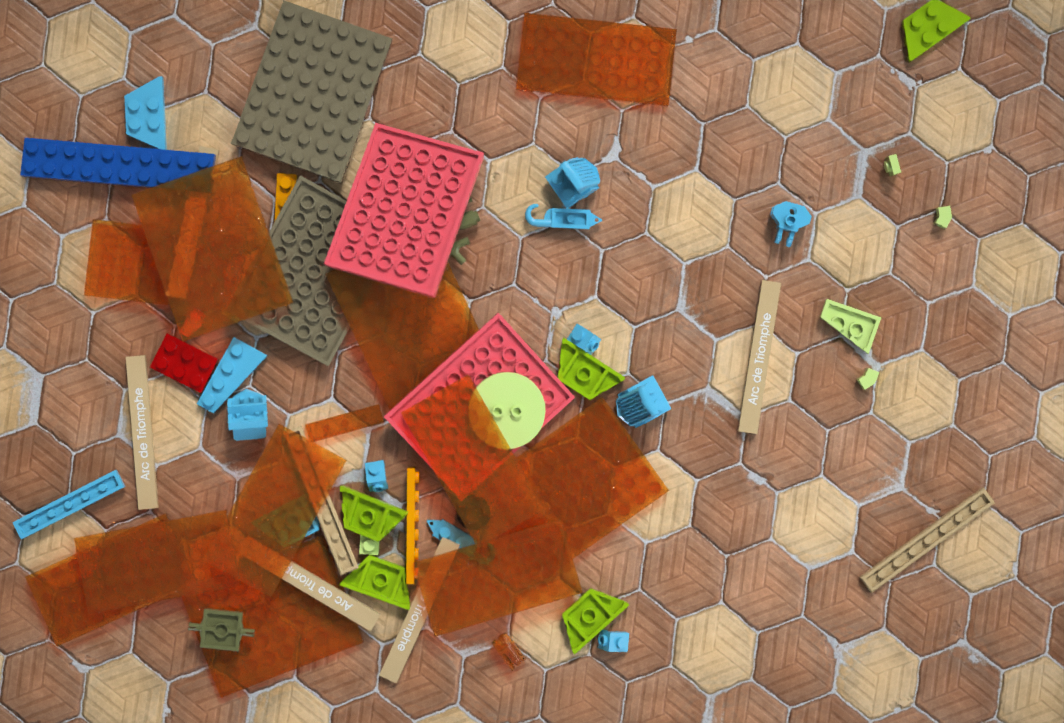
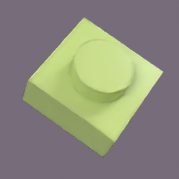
[884,154,901,176]
[359,535,380,555]

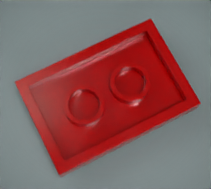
[150,333,219,393]

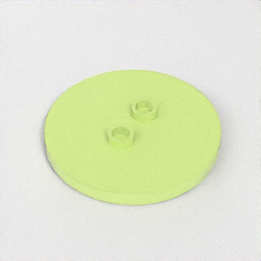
[468,372,546,449]

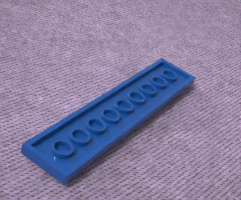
[20,138,216,193]

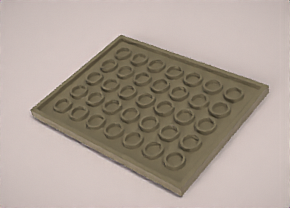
[231,0,393,183]
[226,175,375,366]

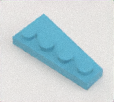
[197,337,268,413]

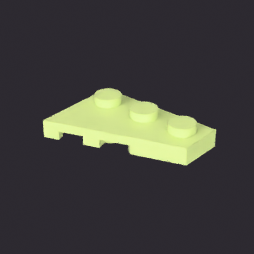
[820,299,881,354]

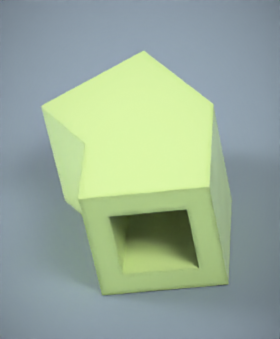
[933,206,952,229]
[856,368,879,390]

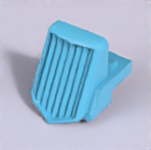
[545,157,600,209]
[616,375,671,428]
[227,389,268,441]

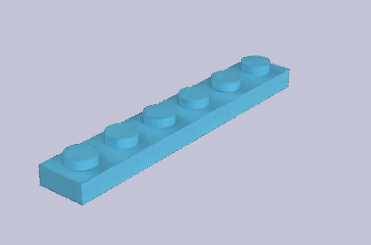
[12,470,126,539]

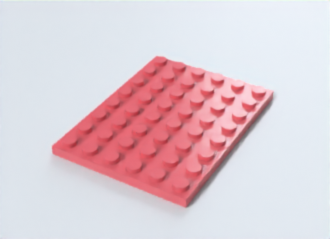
[324,123,485,298]
[384,313,575,500]

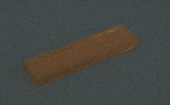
[305,404,384,443]

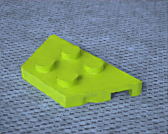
[902,0,971,63]
[558,338,625,400]
[340,485,408,542]
[340,555,410,610]
[562,588,629,654]

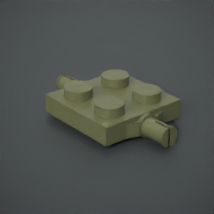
[188,608,255,651]

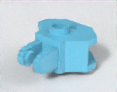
[770,201,812,247]

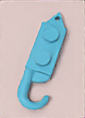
[525,204,602,230]
[427,518,496,564]

